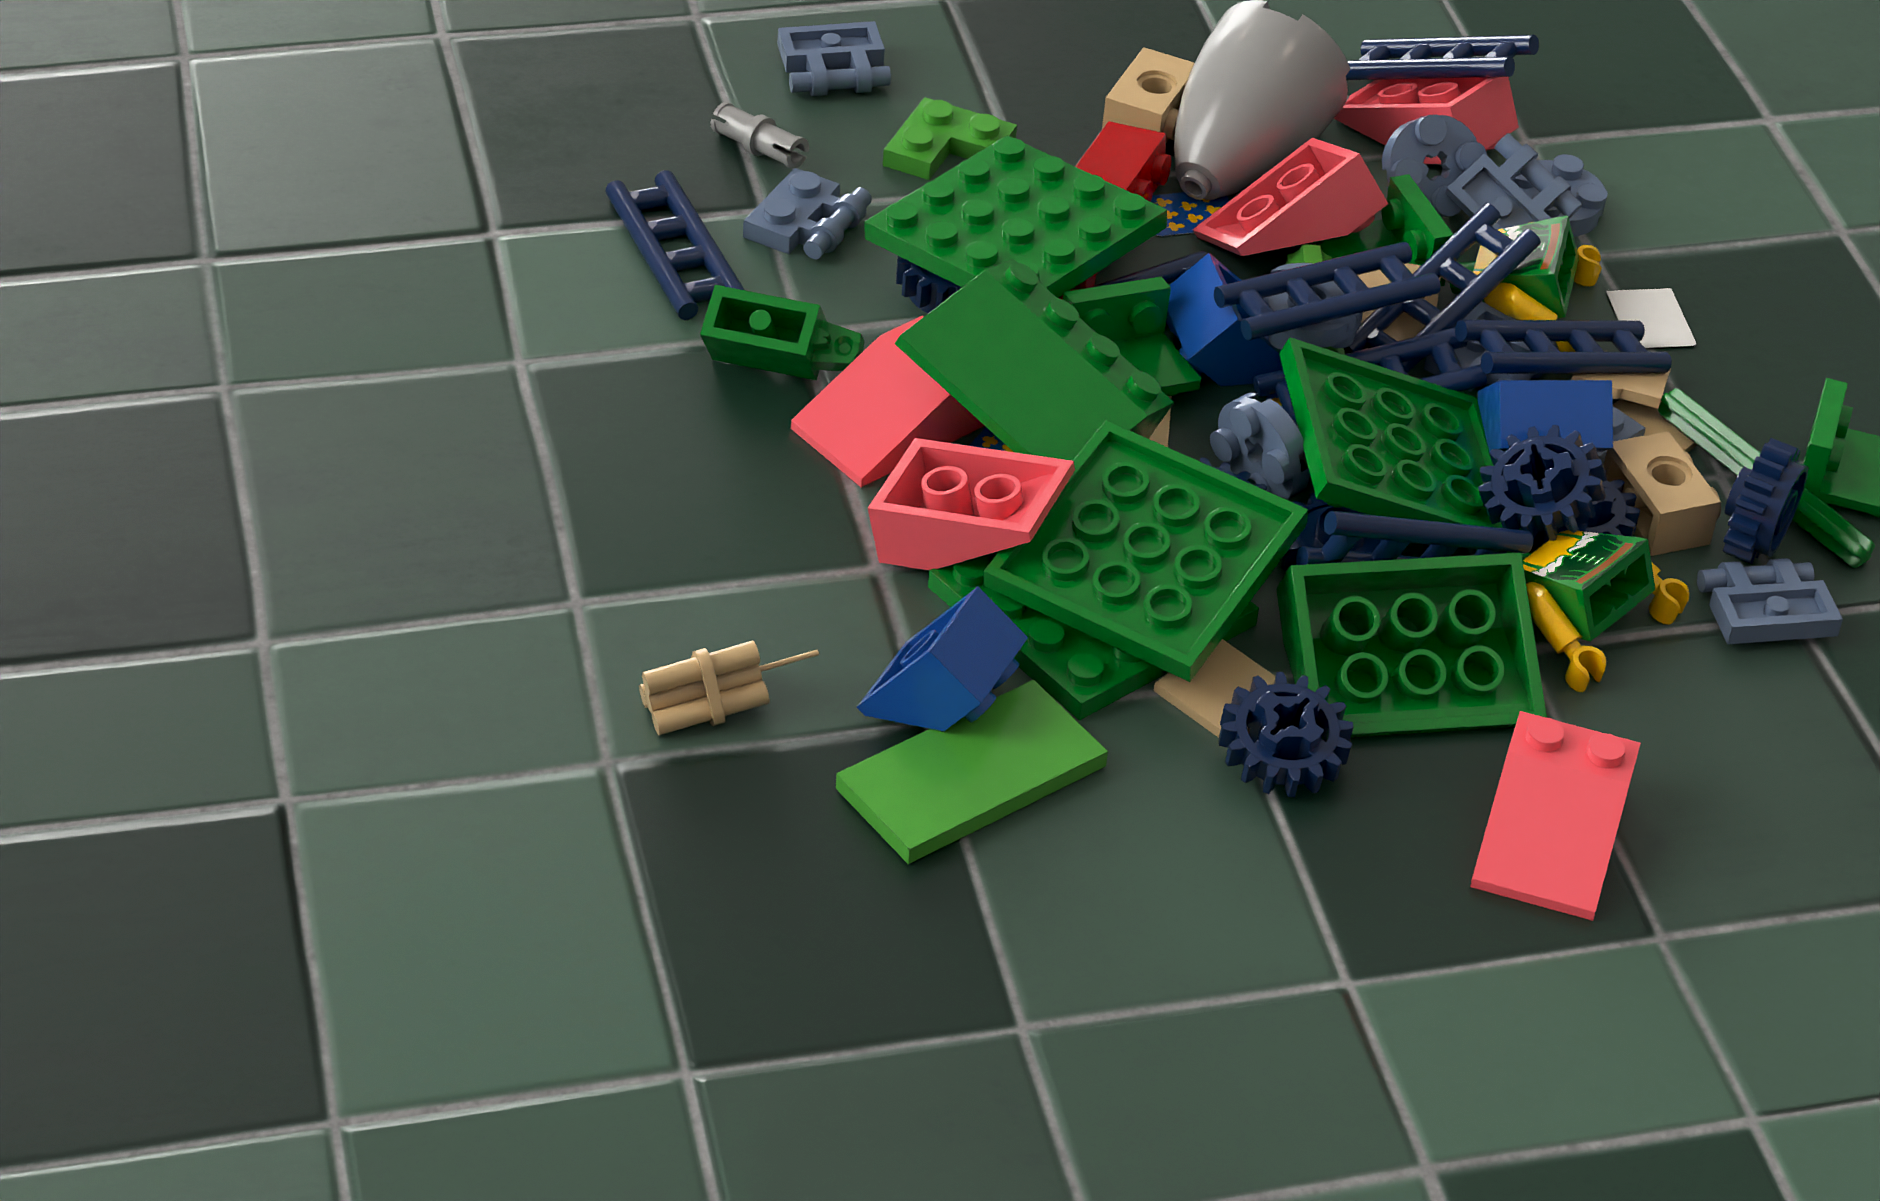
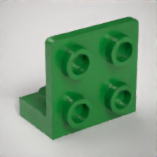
[1308,174,1453,286]
[1063,276,1201,396]
[1803,378,1880,518]

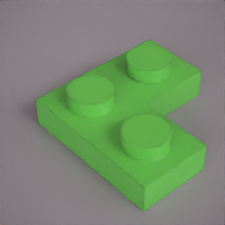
[883,97,1017,180]

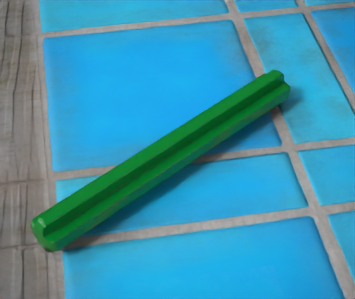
[1657,388,1875,568]

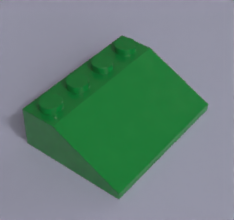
[895,259,1174,461]
[1276,553,1547,739]

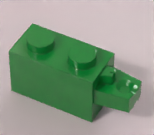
[700,285,865,381]

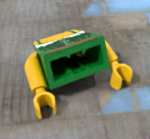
[1450,216,1602,352]
[1512,530,1689,692]

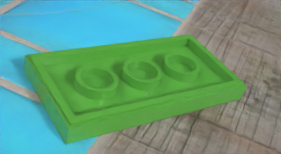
[836,680,1108,864]

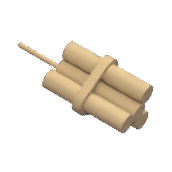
[639,641,819,735]

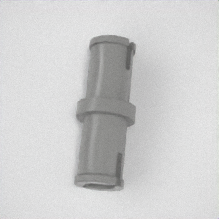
[710,102,809,169]

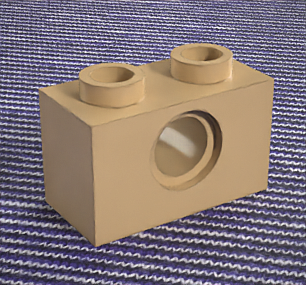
[1102,47,1194,143]
[1603,431,1721,556]

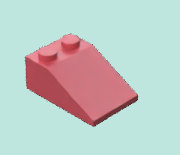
[1334,77,1519,164]
[1192,138,1389,256]
[791,315,985,488]
[868,438,1075,570]
[1470,711,1641,921]

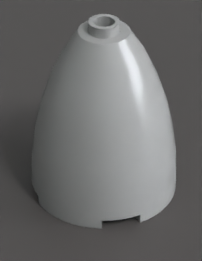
[1174,0,1350,200]

